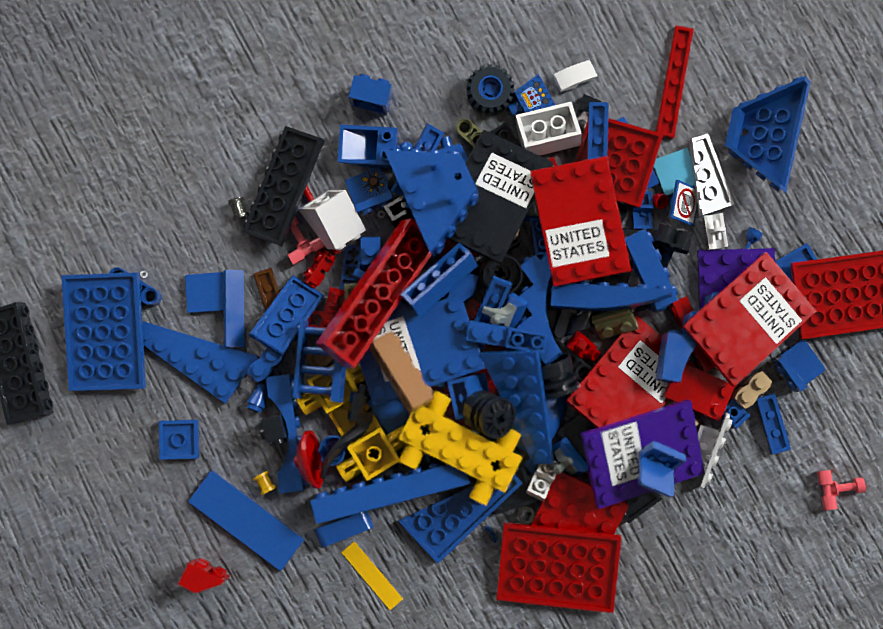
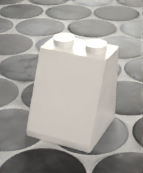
[299,190,366,251]

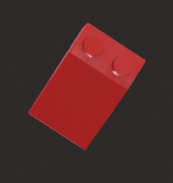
[663,364,735,422]

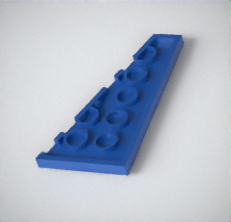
[142,321,260,404]
[480,350,554,464]
[399,474,522,563]

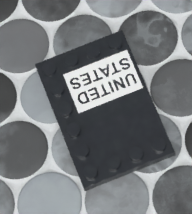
[447,129,553,265]

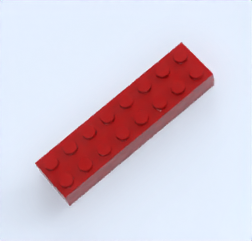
[316,218,432,368]

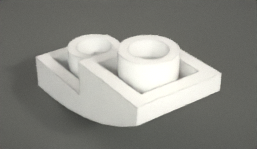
[553,60,597,92]
[526,461,558,501]

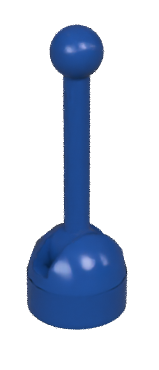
[744,227,763,249]

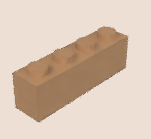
[369,331,433,414]

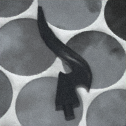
[320,384,373,479]

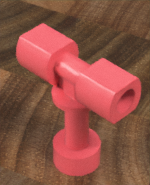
[288,216,326,265]
[817,470,866,510]

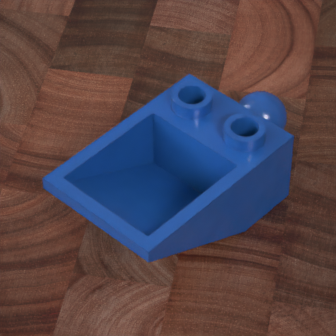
[338,125,414,170]

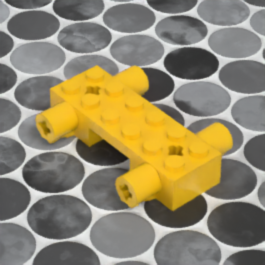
[296,362,407,482]
[398,391,522,506]

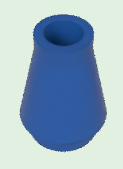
[246,383,268,413]

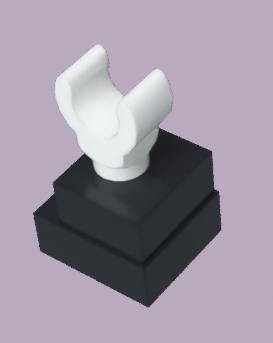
[577,94,601,129]

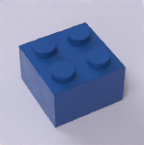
[349,74,393,115]

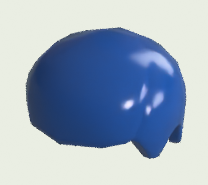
[318,435,348,466]

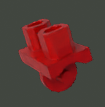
[567,331,601,363]

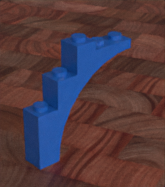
[517,253,563,366]
[655,292,719,384]

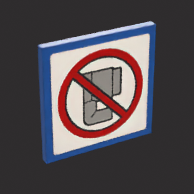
[669,180,698,226]

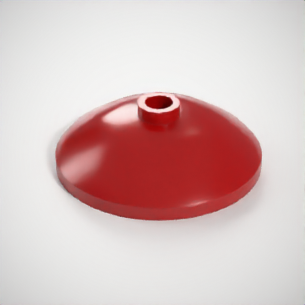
[294,430,323,489]

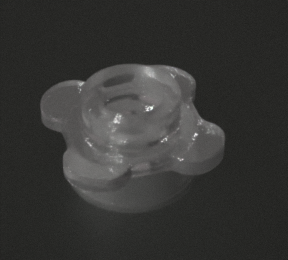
[240,375,256,393]

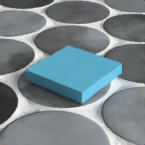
[653,148,695,196]

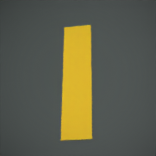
[341,541,403,610]

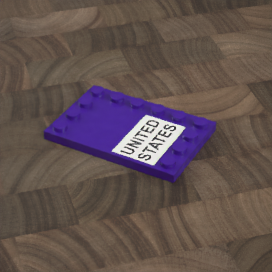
[581,399,705,509]

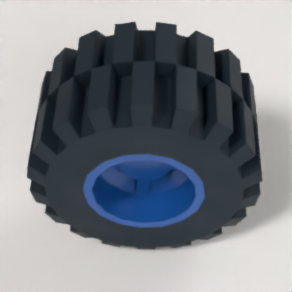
[467,64,515,116]

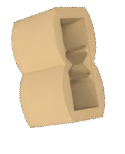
[730,371,772,408]

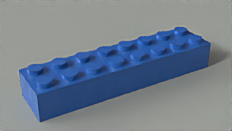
[311,462,470,524]

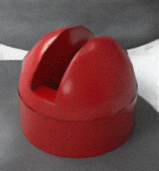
[652,193,669,209]

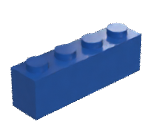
[625,229,678,310]
[401,243,478,317]

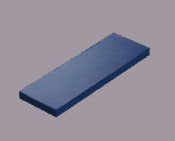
[188,470,305,571]

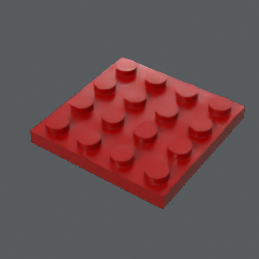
[575,117,664,208]
[530,471,629,534]

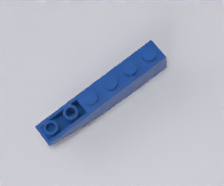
[551,281,673,311]

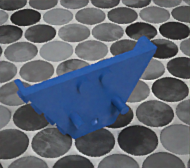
[725,76,811,193]
[384,148,479,257]

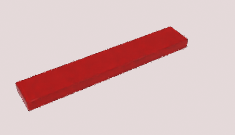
[655,25,694,139]

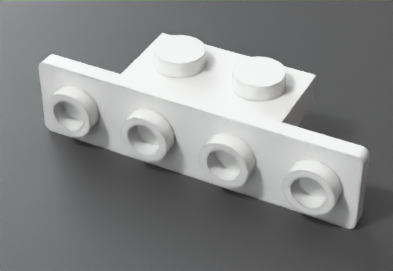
[697,413,732,489]

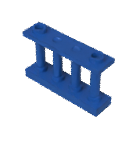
[291,320,346,402]

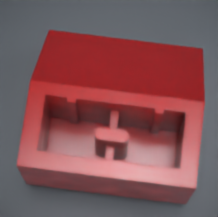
[178,557,230,593]

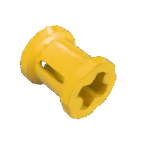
[253,470,277,496]

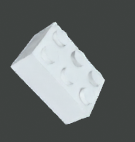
[516,102,582,155]

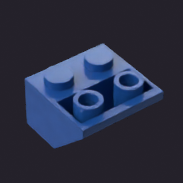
[447,373,489,420]

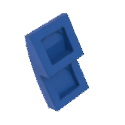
[632,191,653,230]

